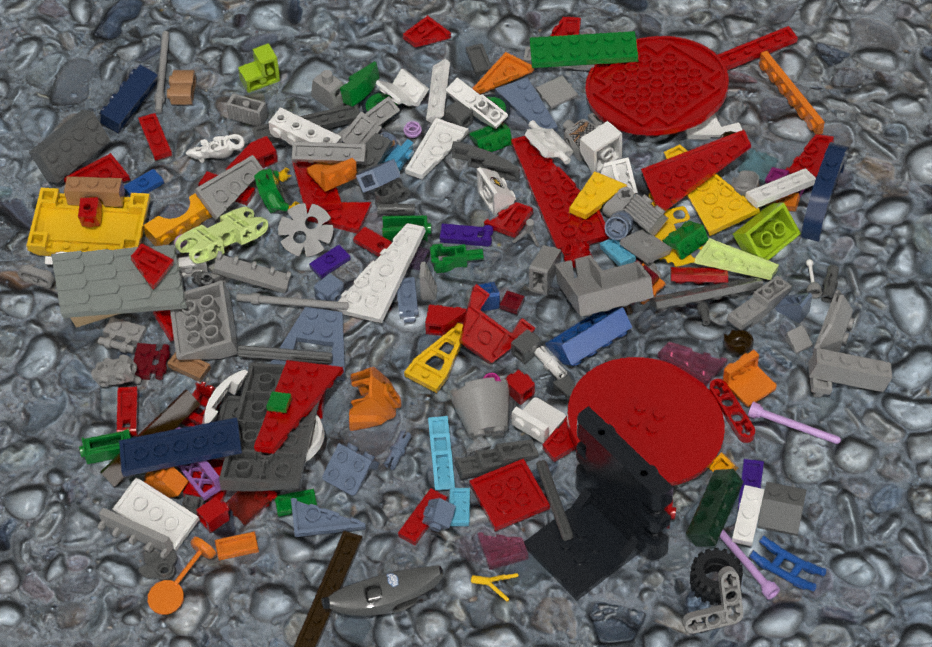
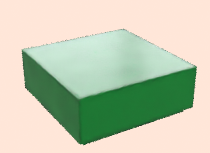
[266,391,292,413]

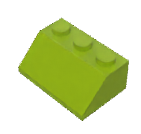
[733,202,801,260]

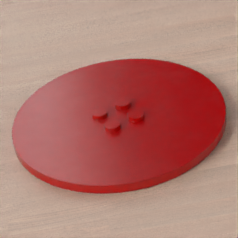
[585,36,729,136]
[567,357,725,486]

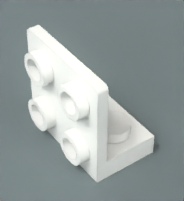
[376,69,429,107]

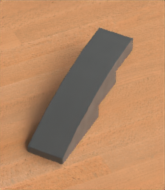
[452,141,520,182]
[454,439,539,479]

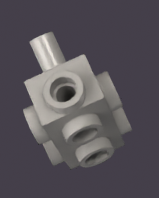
[91,355,141,387]

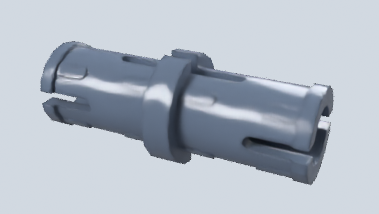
[383,430,412,470]

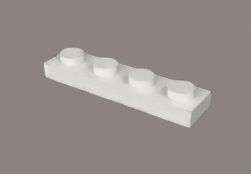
[426,59,450,123]
[745,168,816,208]

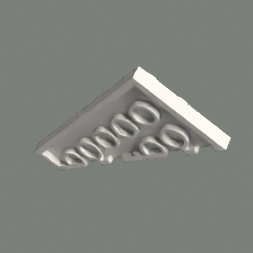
[330,223,426,323]

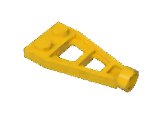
[404,323,463,393]

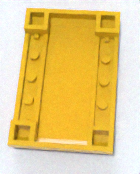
[26,188,150,256]

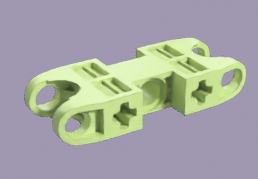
[175,207,268,264]

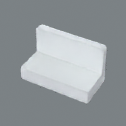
[177,255,208,278]

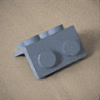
[322,442,380,496]

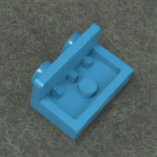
[382,139,414,171]

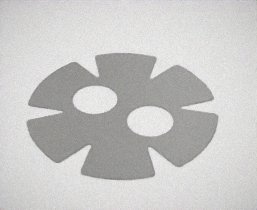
[278,203,333,257]

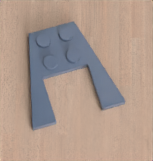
[270,307,345,381]

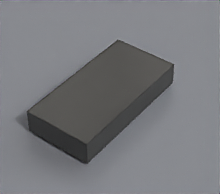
[465,43,492,76]

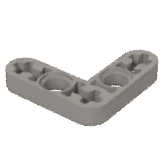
[682,566,743,634]

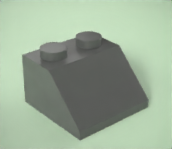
[757,481,807,536]

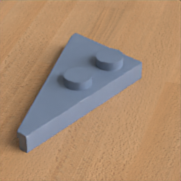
[291,498,366,537]

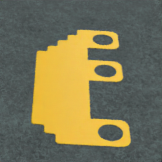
[648,193,704,267]

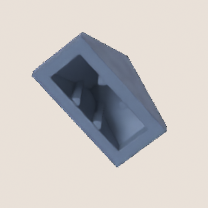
[775,293,812,324]

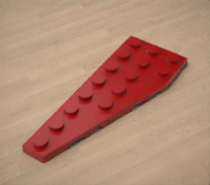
[511,136,610,252]

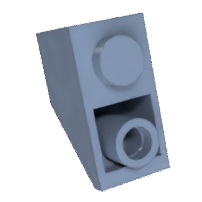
[356,159,401,193]

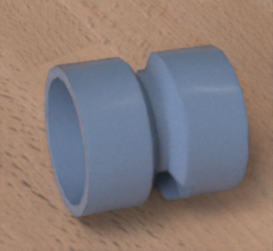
[605,211,633,240]

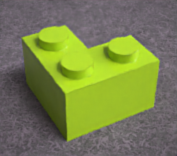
[238,43,280,93]

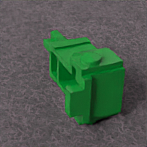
[430,244,484,273]

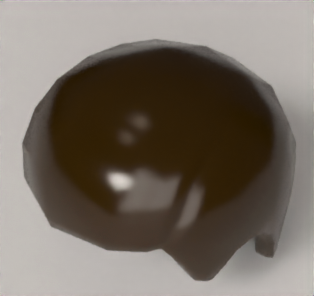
[724,330,754,356]

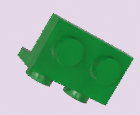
[662,221,709,259]

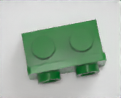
[469,122,512,152]

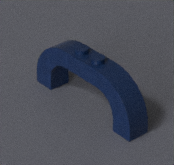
[801,142,849,242]

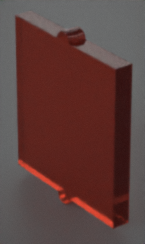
[226,491,271,526]

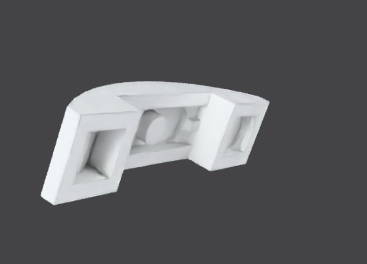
[202,370,248,424]

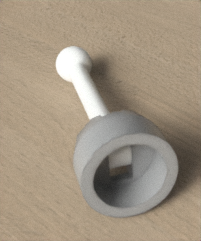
[806,259,822,299]

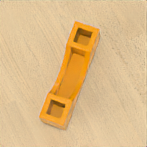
[143,193,212,246]

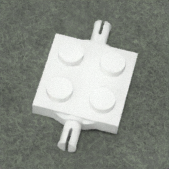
[525,120,573,164]

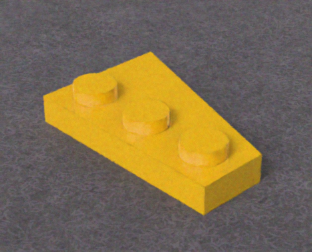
[569,171,627,219]

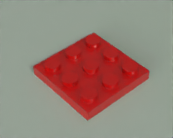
[469,458,550,531]

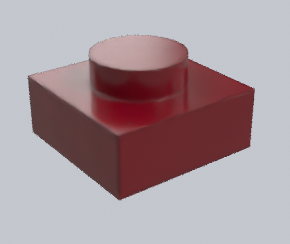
[500,290,525,314]

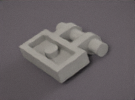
[98,317,147,354]

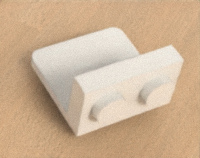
[512,397,565,443]

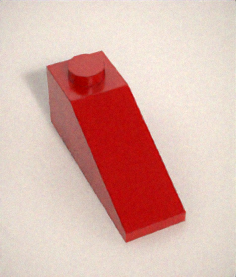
[225,136,278,170]

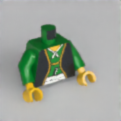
[254,168,300,214]

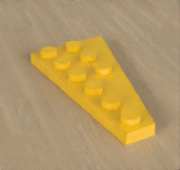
[664,144,760,236]

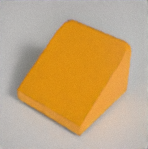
[709,452,739,480]

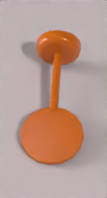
[147,536,217,615]

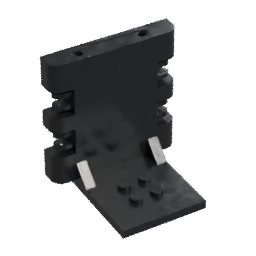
[523,406,674,601]

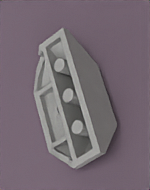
[813,289,855,353]

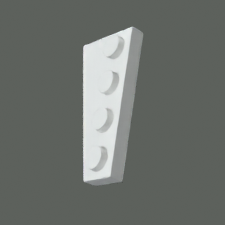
[405,118,469,179]

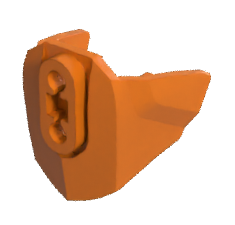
[349,367,401,431]

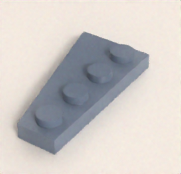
[495,77,558,132]

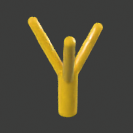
[471,573,519,602]

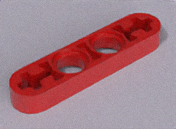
[709,378,755,443]

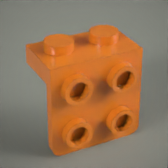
[307,158,356,192]
[723,350,777,407]

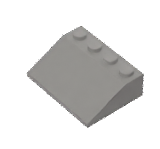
[170,281,238,360]

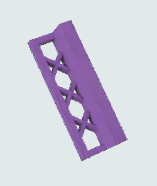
[177,427,221,501]

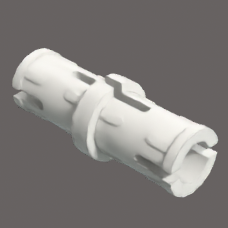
[534,346,567,380]

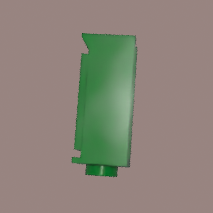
[382,215,431,242]
[79,428,131,464]

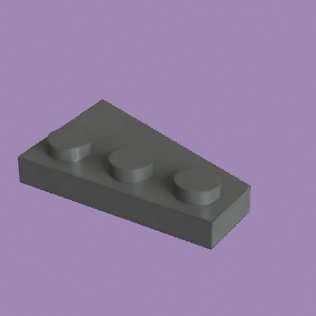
[350,133,393,186]

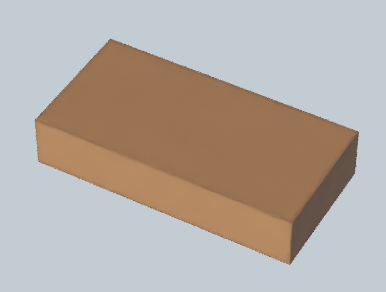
[167,352,211,383]

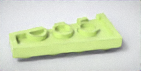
[694,238,779,280]

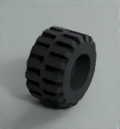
[690,548,743,605]

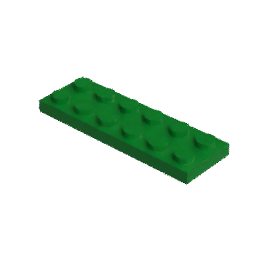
[530,31,638,68]

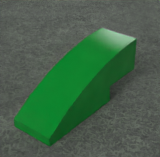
[340,61,380,107]

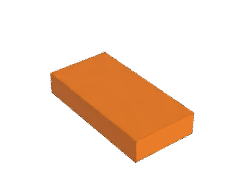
[215,531,259,561]

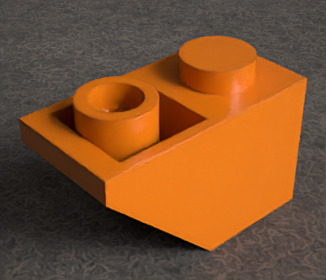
[143,467,188,498]

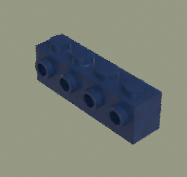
[99,64,158,133]

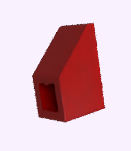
[425,305,467,336]

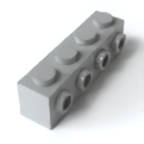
[808,348,892,392]

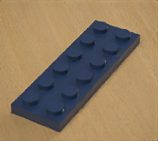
[119,417,242,477]

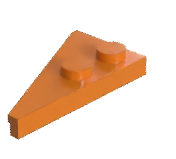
[472,52,534,94]

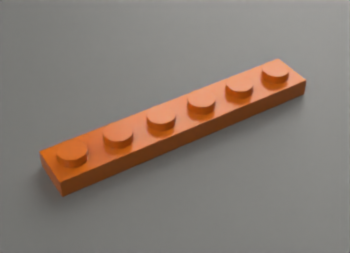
[759,51,825,135]

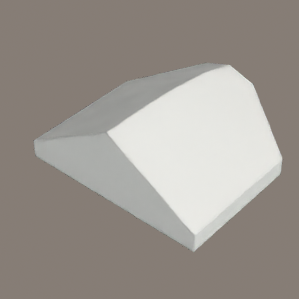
[600,157,638,194]

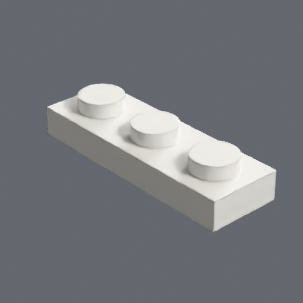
[732,485,765,546]

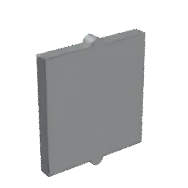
[536,75,578,109]

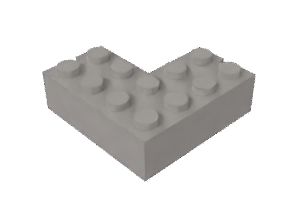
[555,255,654,317]

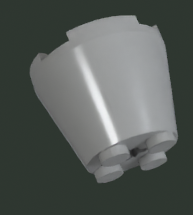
[450,377,509,443]

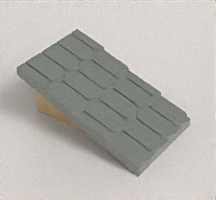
[51,245,187,328]

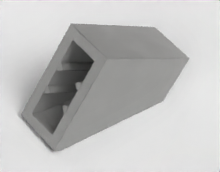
[529,245,561,295]

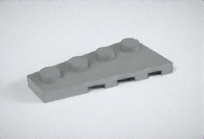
[194,155,263,221]

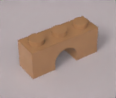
[64,177,125,207]

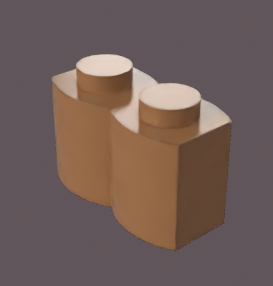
[167,70,196,105]

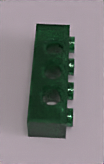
[686,469,744,546]

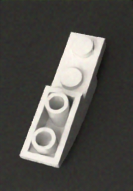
[445,77,508,128]

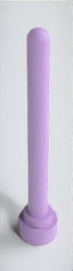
[748,402,841,444]
[712,523,780,600]

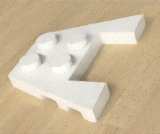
[684,114,742,139]

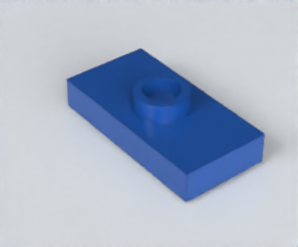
[124,169,164,197]

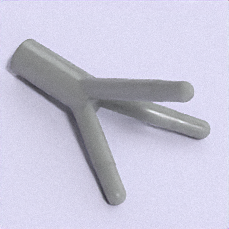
[512,219,539,247]

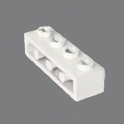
[268,107,342,145]

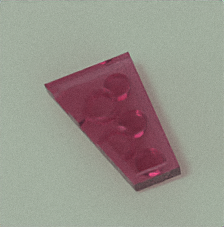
[657,342,728,386]

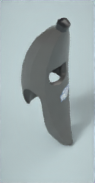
[321,565,443,616]

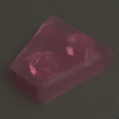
[477,532,528,570]

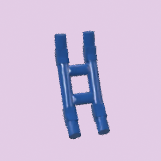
[749,535,826,591]

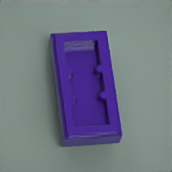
[309,245,351,279]

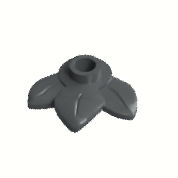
[138,549,177,581]

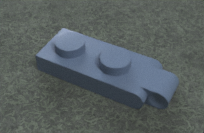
[397,277,419,323]

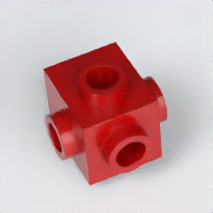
[561,237,593,268]

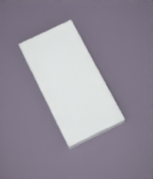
[112,477,200,551]

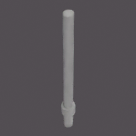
[154,31,169,114]
[237,293,349,310]

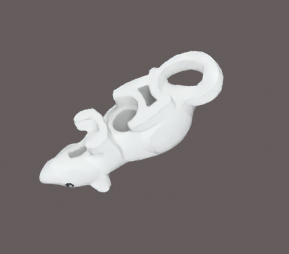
[185,134,245,163]

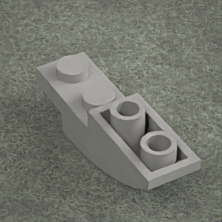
[727,276,792,330]

